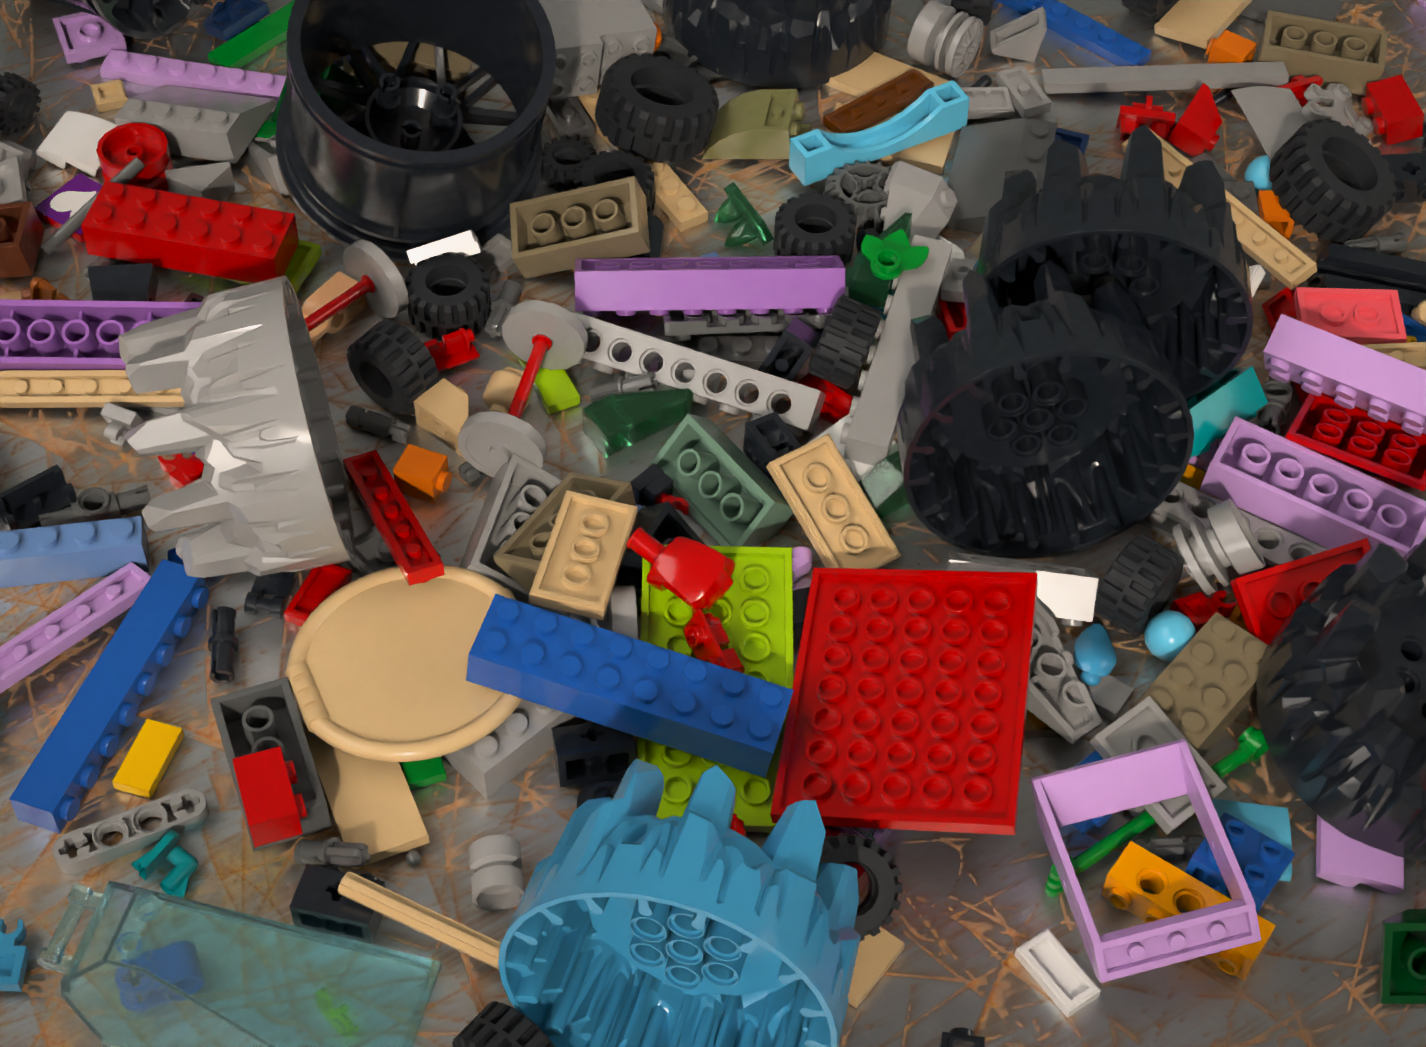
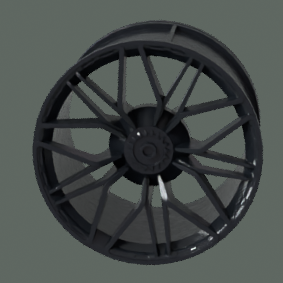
[275,0,556,264]

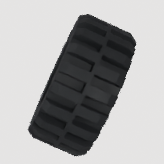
[595,54,719,163]
[1269,119,1397,243]

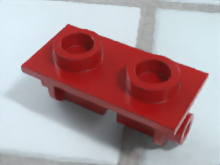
[423,327,480,373]
[683,608,745,673]

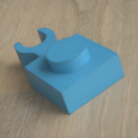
[0,919,30,992]

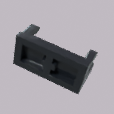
[0,464,77,531]

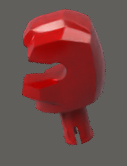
[626,527,736,616]

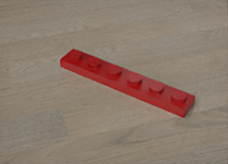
[342,450,445,586]

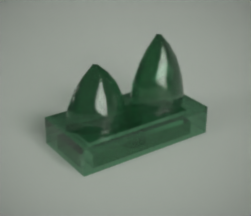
[714,182,774,247]

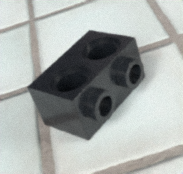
[743,412,802,487]

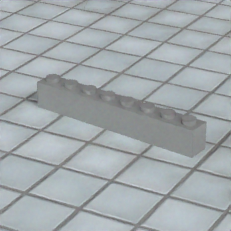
[840,234,953,469]

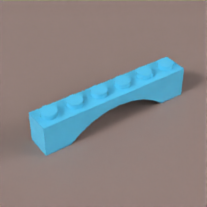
[789,80,970,186]

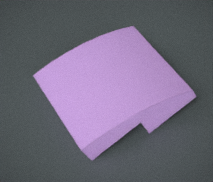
[1316,815,1404,895]

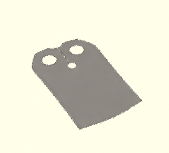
[1231,86,1309,161]

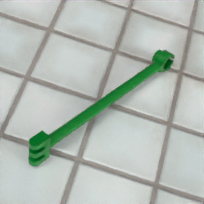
[1044,726,1269,897]

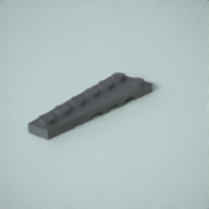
[663,308,831,341]

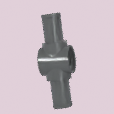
[1257,376,1293,435]
[39,485,151,527]

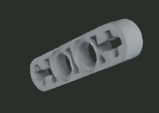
[52,788,209,874]

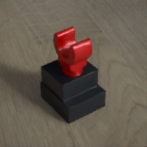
[629,463,689,515]

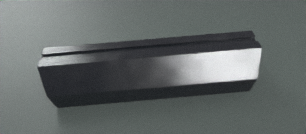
[1307,243,1426,315]

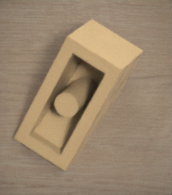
[414,378,470,459]

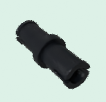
[208,606,239,683]

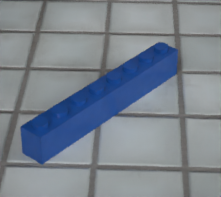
[9,559,209,834]

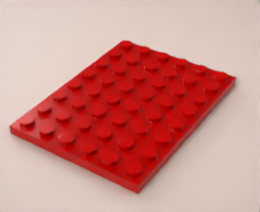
[770,567,1038,835]

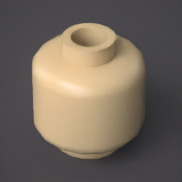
[483,367,533,415]

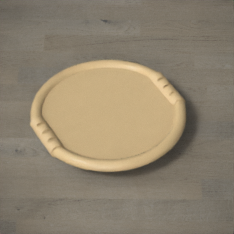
[285,564,523,762]

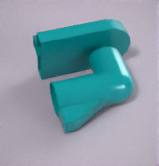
[132,830,198,902]

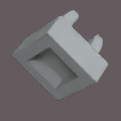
[0,140,37,180]
[100,402,145,448]

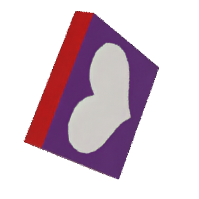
[34,173,102,243]

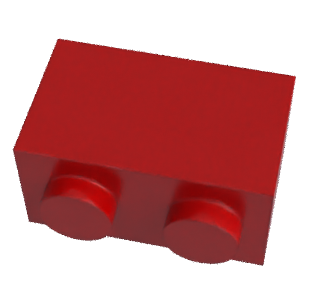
[1362,74,1424,146]
[232,746,307,848]

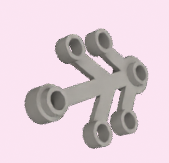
[1301,83,1374,145]

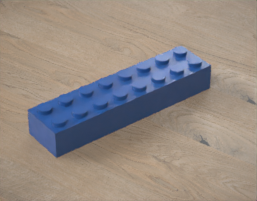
[466,594,794,778]

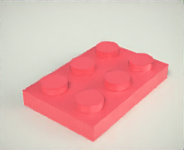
[1293,287,1407,345]

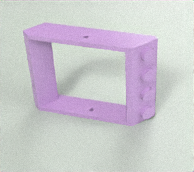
[1030,739,1261,983]

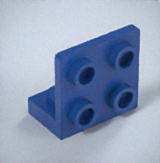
[1185,813,1295,915]

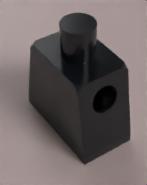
[88,263,159,301]

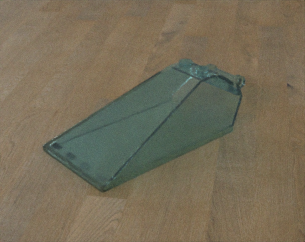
[37,880,442,1047]

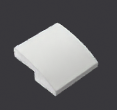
[36,111,117,178]
[407,230,482,267]

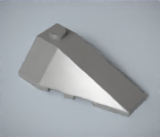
[877,161,958,246]
[1027,600,1103,745]

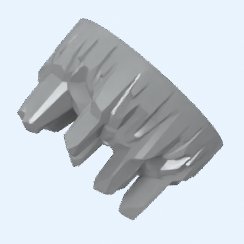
[119,275,355,578]

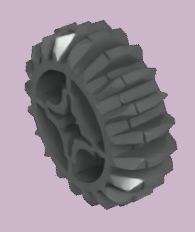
[823,160,892,232]

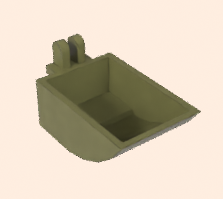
[702,89,812,159]

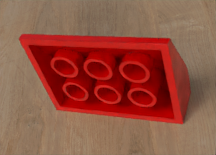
[1285,393,1426,492]

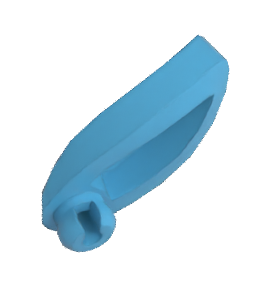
[1073,623,1117,686]

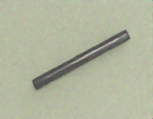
[40,156,145,255]

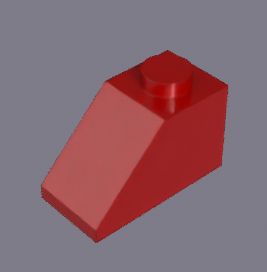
[1167,83,1222,157]

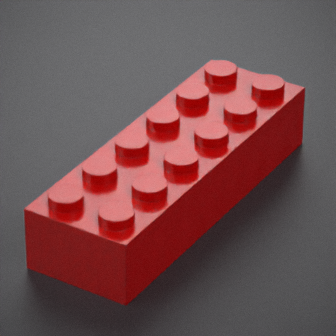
[81,181,299,283]

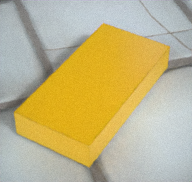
[112,719,185,799]

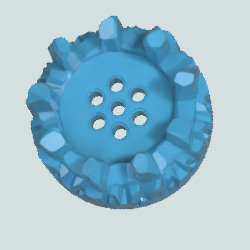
[498,759,861,1047]

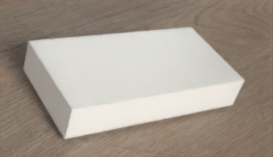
[1014,928,1101,1018]

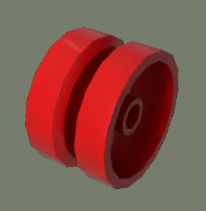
[96,123,174,192]

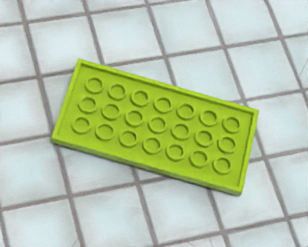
[637,545,794,832]

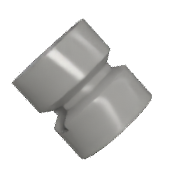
[468,834,525,911]

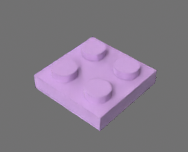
[52,12,127,64]

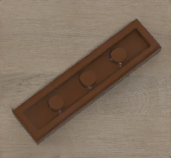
[823,68,934,134]

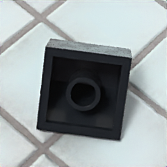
[619,501,707,590]

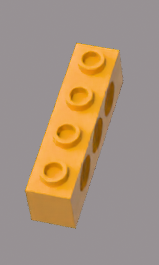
[1101,841,1276,981]

